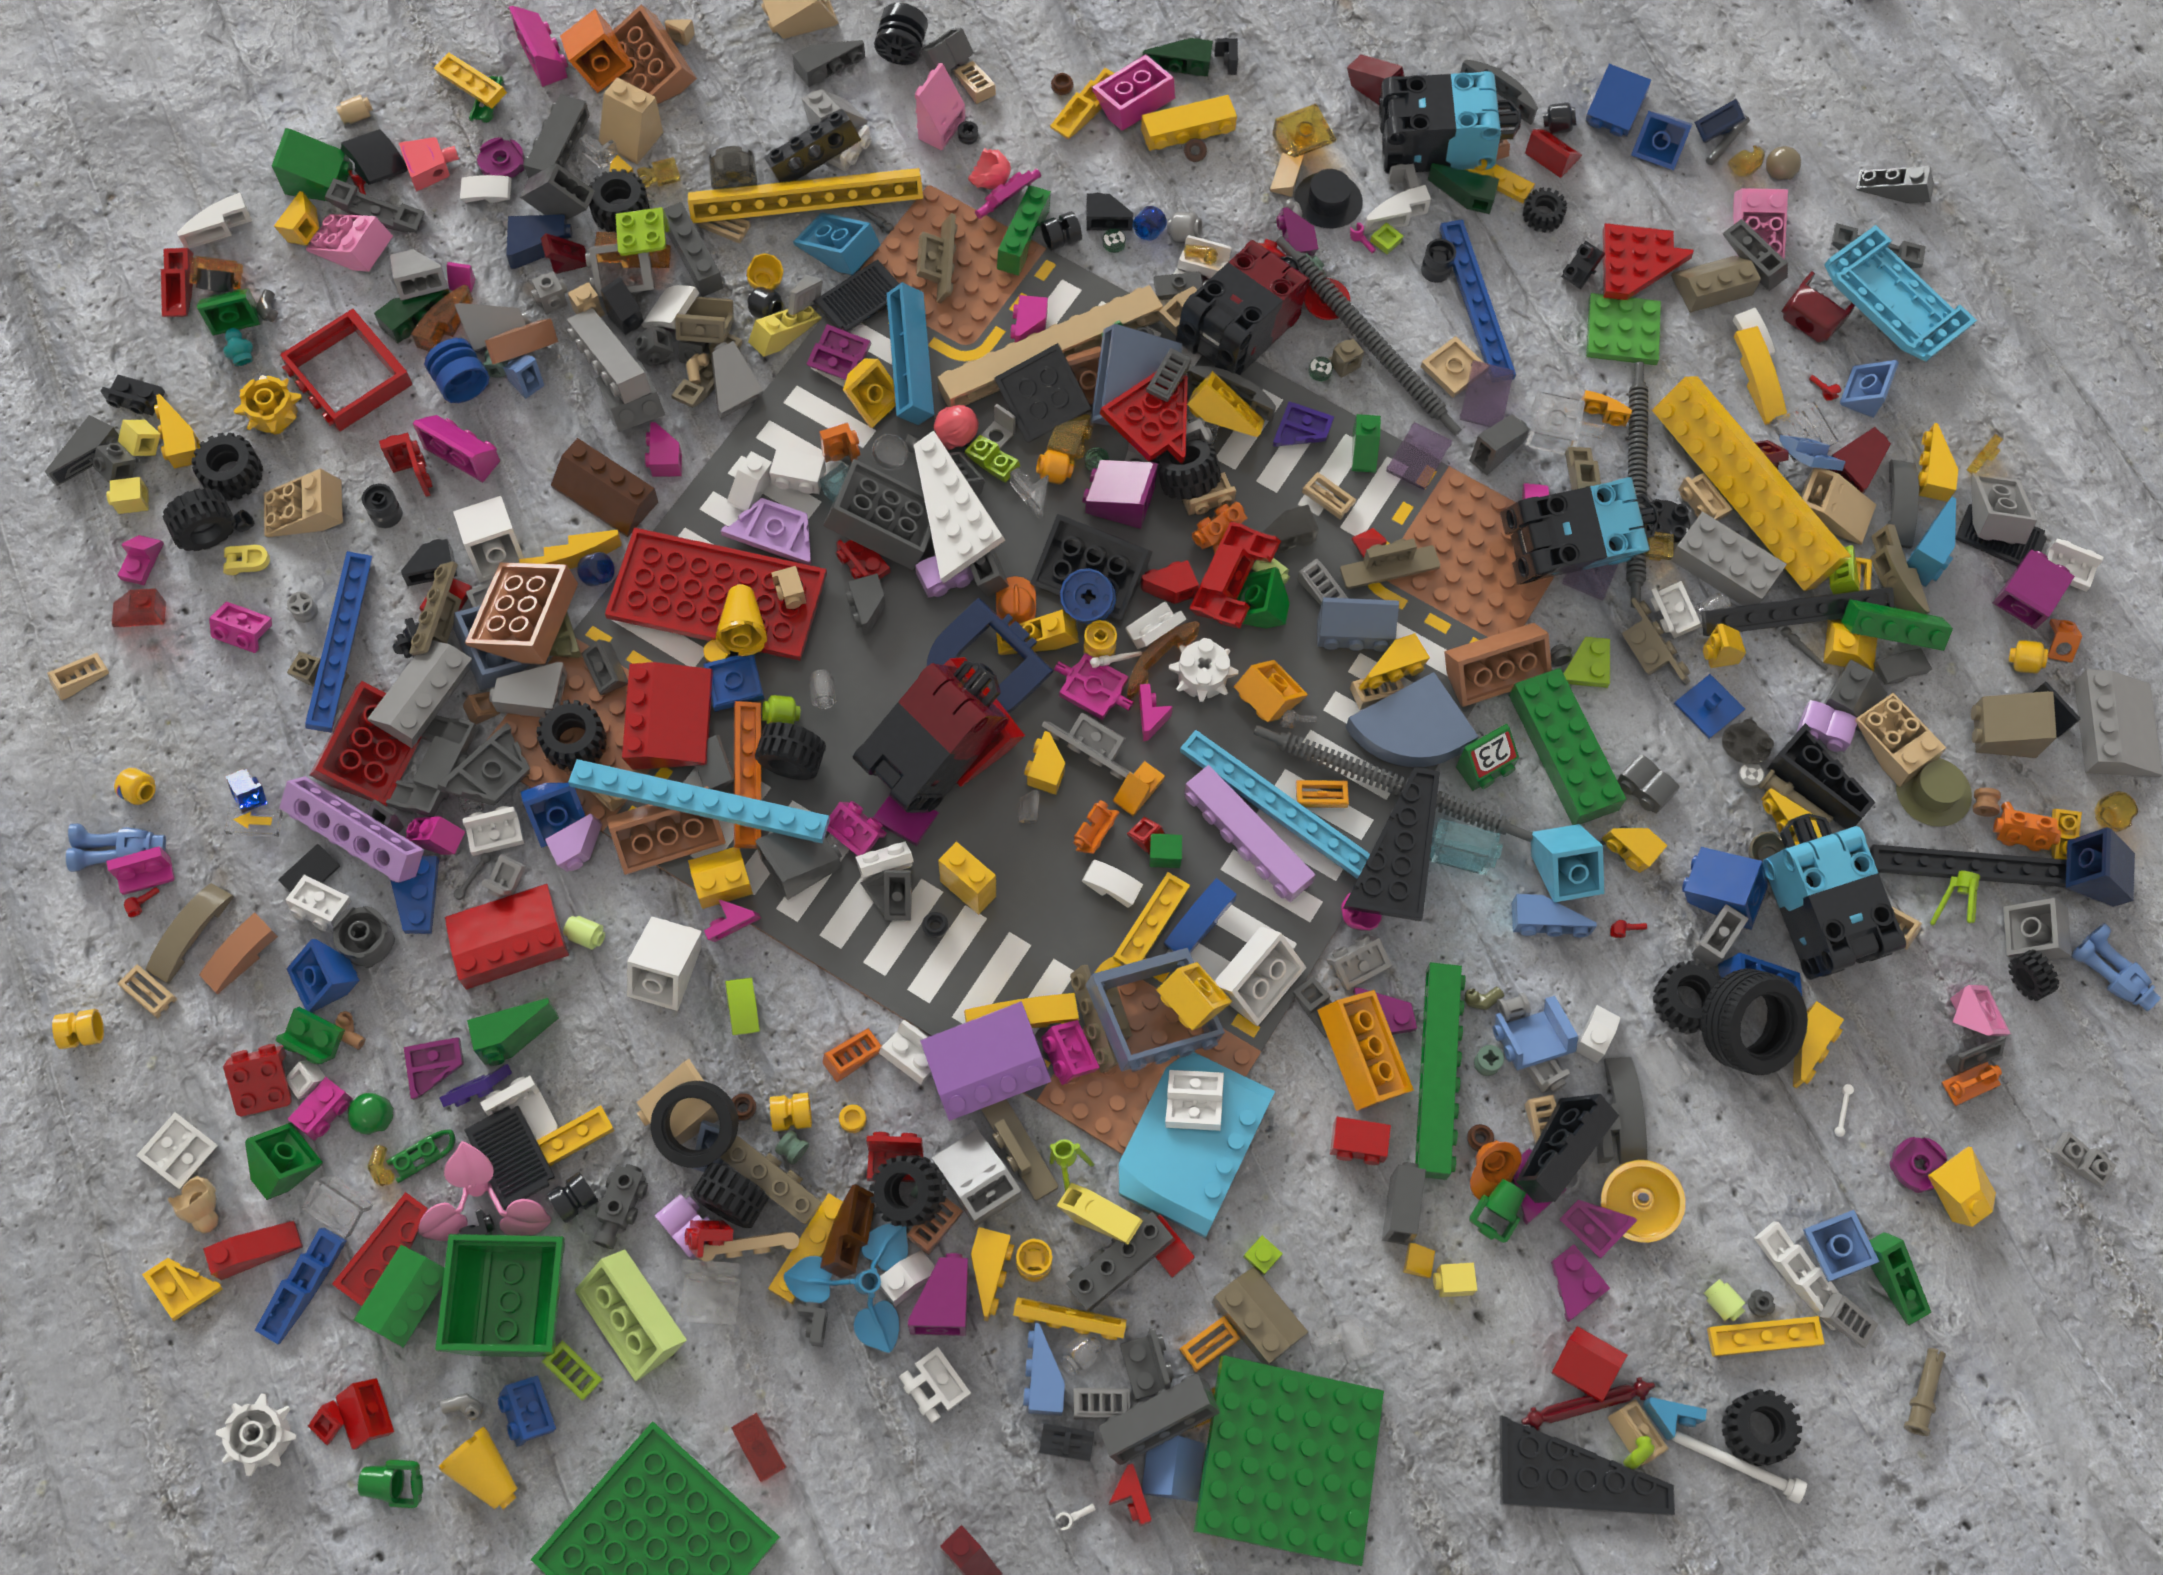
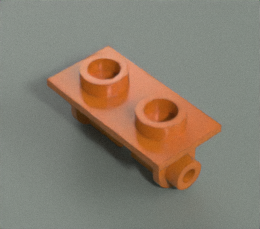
[1073,800,1120,854]
[1941,1062,2002,1106]

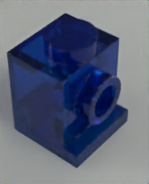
[226,768,268,813]

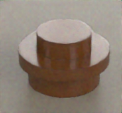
[1051,73,1073,95]

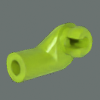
[1623,1436,1655,1470]

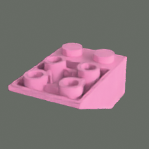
[915,63,965,151]
[1733,188,1788,260]
[306,214,393,272]

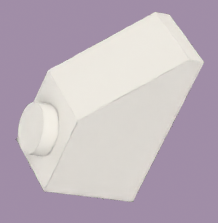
[727,451,772,511]
[1576,1005,1621,1063]
[879,1250,935,1307]

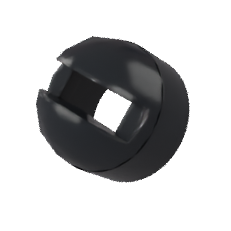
[234,510,255,532]

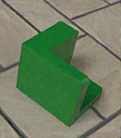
[1149,834,1182,868]

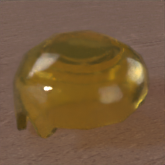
[1727,145,1765,177]
[2094,791,2138,833]

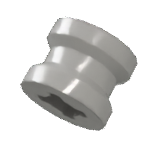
[287,591,318,623]

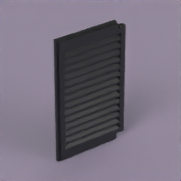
[813,259,900,332]
[1955,504,2047,567]
[464,1106,555,1210]

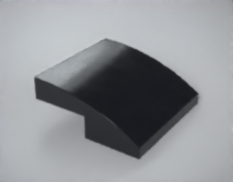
[341,129,408,185]

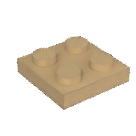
[1420,336,1489,398]

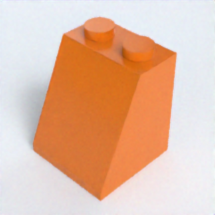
[560,9,633,93]

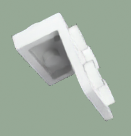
[480,1076,558,1140]

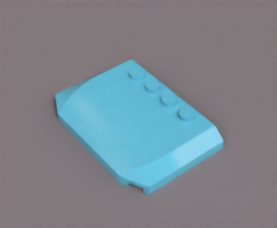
[1824,225,1977,362]
[1118,1052,1275,1238]

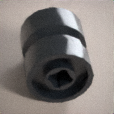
[1041,211,1082,251]
[1421,238,1456,283]
[362,483,402,528]
[546,1172,598,1224]

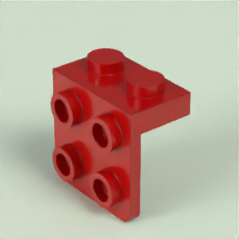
[379,432,433,497]
[223,1044,292,1117]
[866,1132,924,1182]

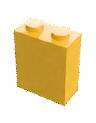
[938,841,996,915]

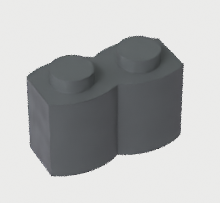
[920,28,974,74]
[1617,754,1680,814]

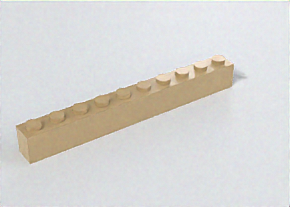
[937,285,1163,407]

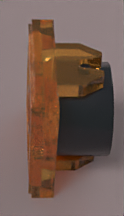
[189,255,243,292]

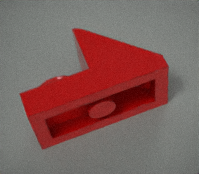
[1108,1463,1152,1527]

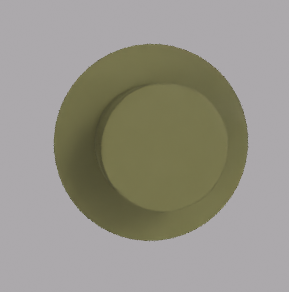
[1896,758,1972,827]

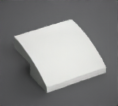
[641,285,699,329]
[1165,1070,1224,1131]
[136,1112,218,1189]

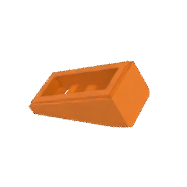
[822,1028,882,1082]

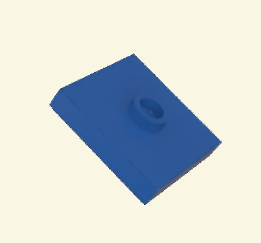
[703,655,765,711]

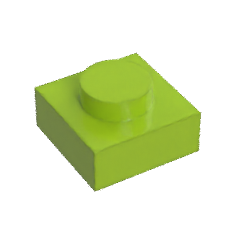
[1370,222,1404,255]
[1243,1235,1283,1276]

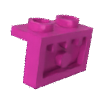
[209,601,272,653]
[827,801,887,856]
[106,846,175,895]
[1041,1020,1100,1085]
[288,1077,352,1141]

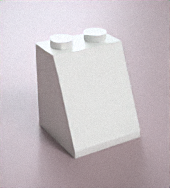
[453,496,524,583]
[627,917,702,1011]

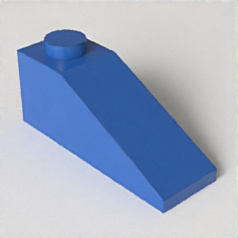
[1718,953,1802,996]

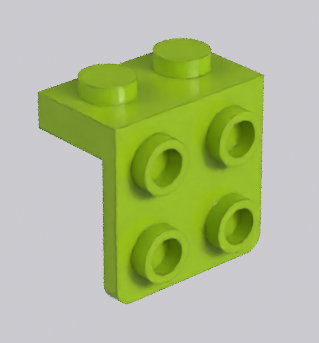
[616,207,670,256]

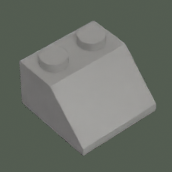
[801,89,867,136]
[2004,898,2072,960]

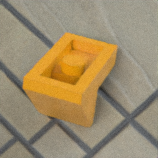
[1113,761,1165,816]

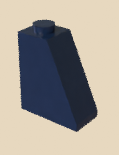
[506,214,572,269]

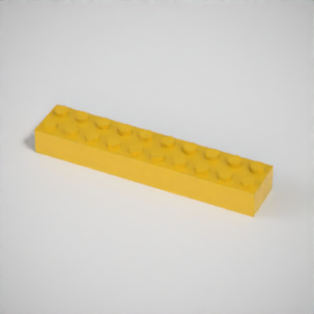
[1652,376,1852,591]

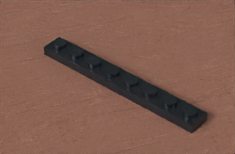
[1701,587,1895,636]
[1870,844,2067,887]

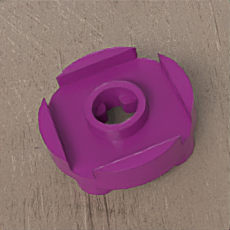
[477,137,525,178]
[1889,1137,1948,1193]

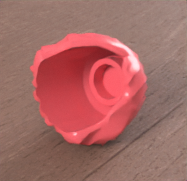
[968,148,1011,189]
[934,405,979,450]

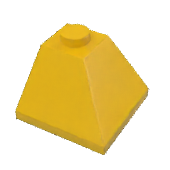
[843,358,896,428]
[1823,619,1877,672]
[1928,1146,1996,1227]

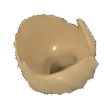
[168,1176,218,1234]

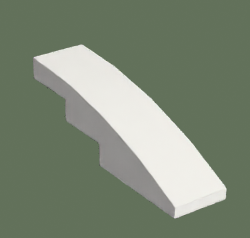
[1754,1221,1852,1330]

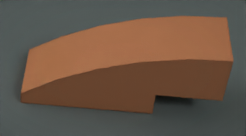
[485,318,558,364]
[199,912,278,994]

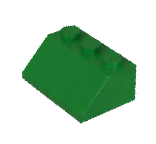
[354,1245,445,1348]

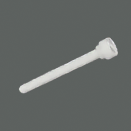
[1672,1431,1807,1504]

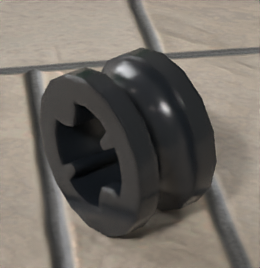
[958,121,978,145]

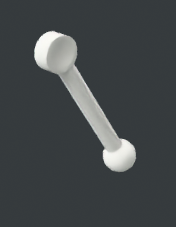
[1834,1084,1854,1137]

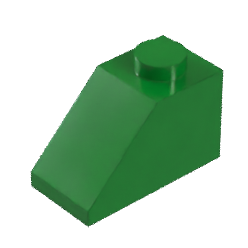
[1351,414,1381,473]

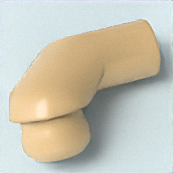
[686,353,709,385]

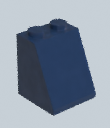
[2066,827,2135,907]

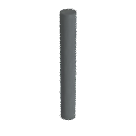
[1706,115,1750,165]

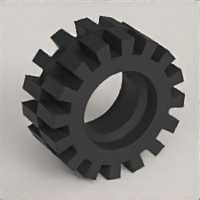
[1522,187,1567,233]
[2008,949,2059,1001]

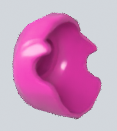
[1341,893,1382,931]

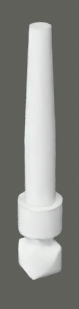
[1090,651,1142,668]

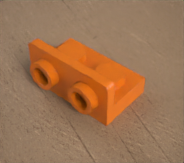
[820,422,861,462]

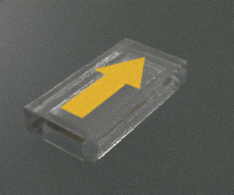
[224,807,283,837]

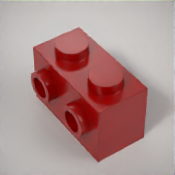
[1330,1116,1391,1165]

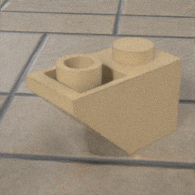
[1159,286,1197,336]

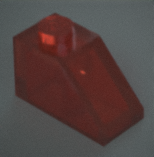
[112,588,166,627]
[731,1412,787,1482]

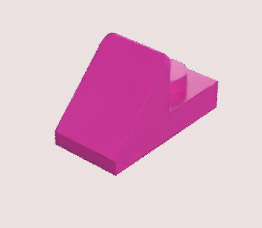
[118,535,164,586]
[1139,684,1173,741]
[704,899,761,942]

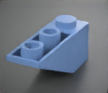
[1511,894,1597,938]
[1023,1323,1065,1416]

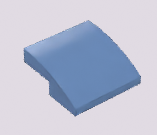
[1779,435,1845,471]

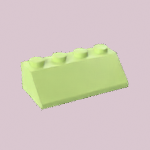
[574,1250,687,1382]

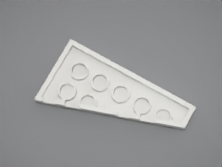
[914,431,1005,583]

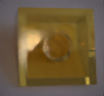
[1272,103,1336,158]

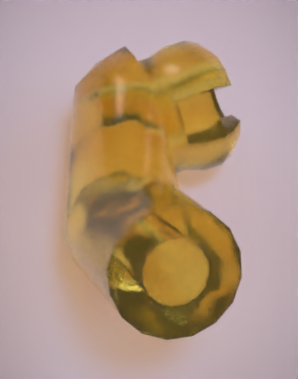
[1184,244,1218,264]
[368,1145,394,1186]

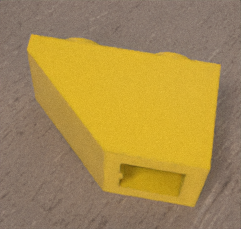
[274,191,319,246]
[1703,624,1746,668]
[1024,731,1065,795]
[1601,828,1668,873]

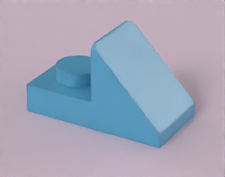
[1643,1397,1707,1440]

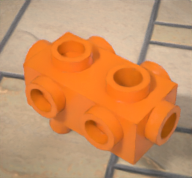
[1191,501,1247,554]
[1993,802,2061,851]

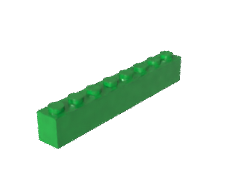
[1415,962,1466,1180]

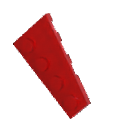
[332,1192,428,1306]

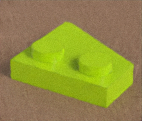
[1563,637,1610,688]

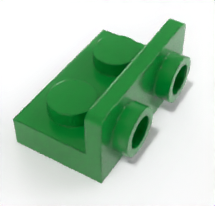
[275,1007,345,1064]

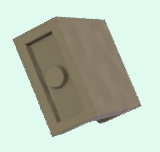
[675,297,734,344]

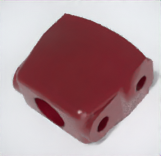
[1781,271,1855,343]

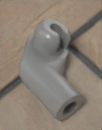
[440,1393,483,1420]

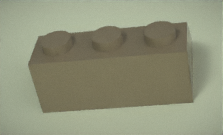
[1671,256,1761,313]
[1212,1266,1308,1365]

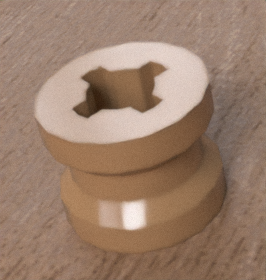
[1973,787,2001,817]

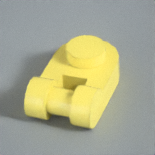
[223,545,270,575]

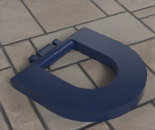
[927,598,1054,714]

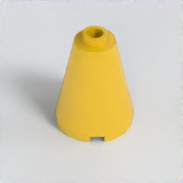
[716,584,767,656]
[438,1426,518,1509]

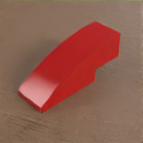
[161,248,194,317]

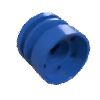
[424,338,490,403]
[1060,568,1116,624]

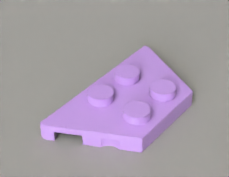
[721,498,811,565]

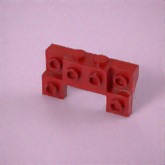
[1189,522,1281,629]

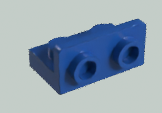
[498,1375,556,1447]

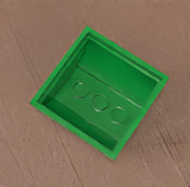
[435,1234,565,1357]

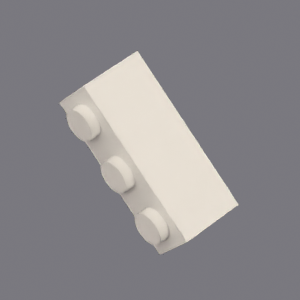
[1215,926,1307,1026]

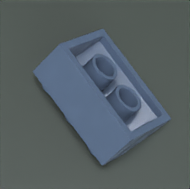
[1317,597,1399,652]
[453,606,531,691]

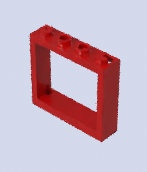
[280,308,413,432]

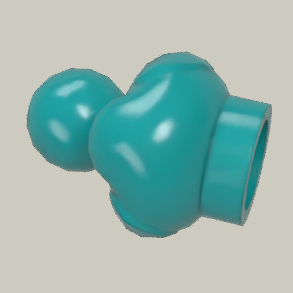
[223,328,253,366]

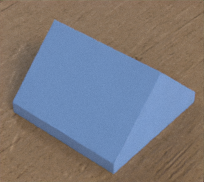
[1840,360,1899,418]
[1803,1210,1879,1282]
[1142,1436,1205,1502]

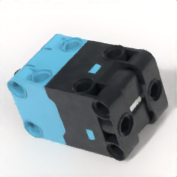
[1379,71,1521,174]
[1500,477,1659,585]
[1763,813,1906,980]

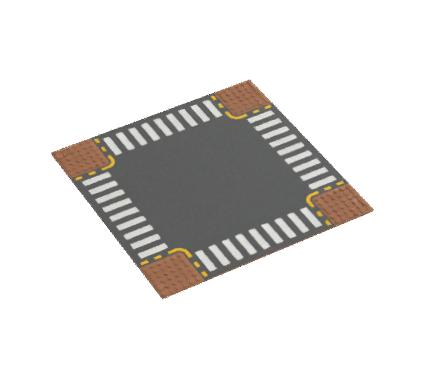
[486,185,1555,1155]

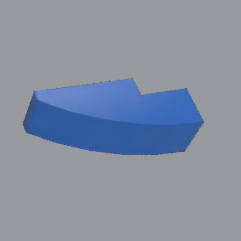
[1164,878,1237,953]

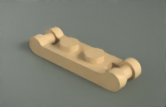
[698,1232,799,1261]

